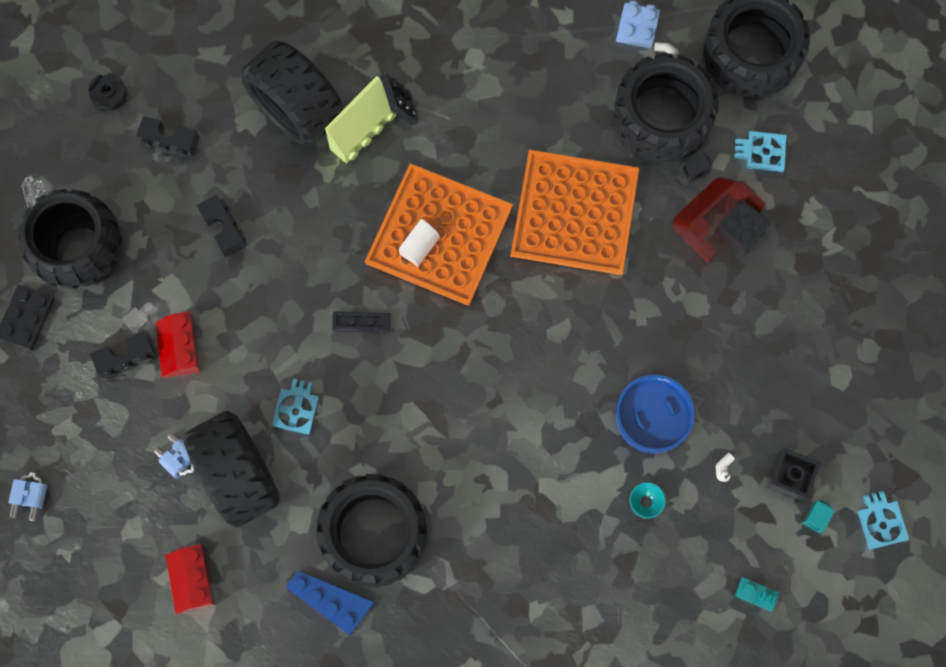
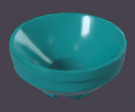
[629,482,666,519]

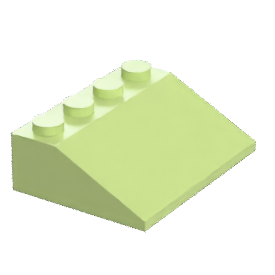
[325,76,396,164]

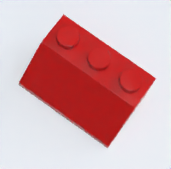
[155,311,201,378]
[165,544,216,614]

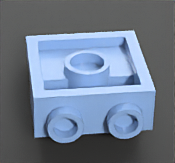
[616,1,660,49]

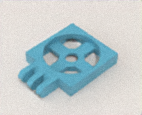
[734,131,786,172]
[272,378,319,435]
[857,491,909,550]

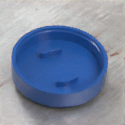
[615,375,695,454]

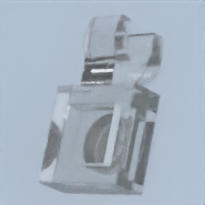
[122,302,157,335]

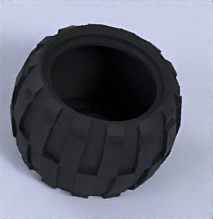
[18,189,122,289]

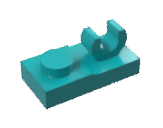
[734,577,780,612]

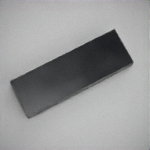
[332,311,391,333]

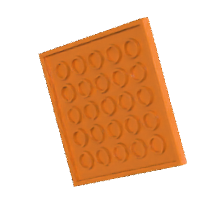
[510,150,639,275]
[365,163,513,306]

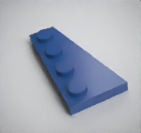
[286,571,374,635]

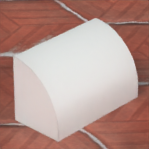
[399,219,440,266]

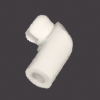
[654,42,679,58]
[716,453,735,482]

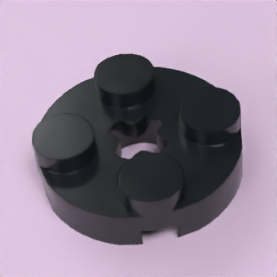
[88,73,127,111]

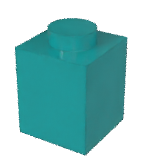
[802,500,835,533]

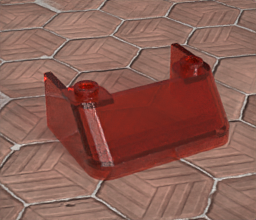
[672,177,766,263]

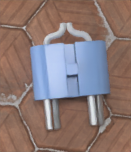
[154,433,195,478]
[8,472,48,521]

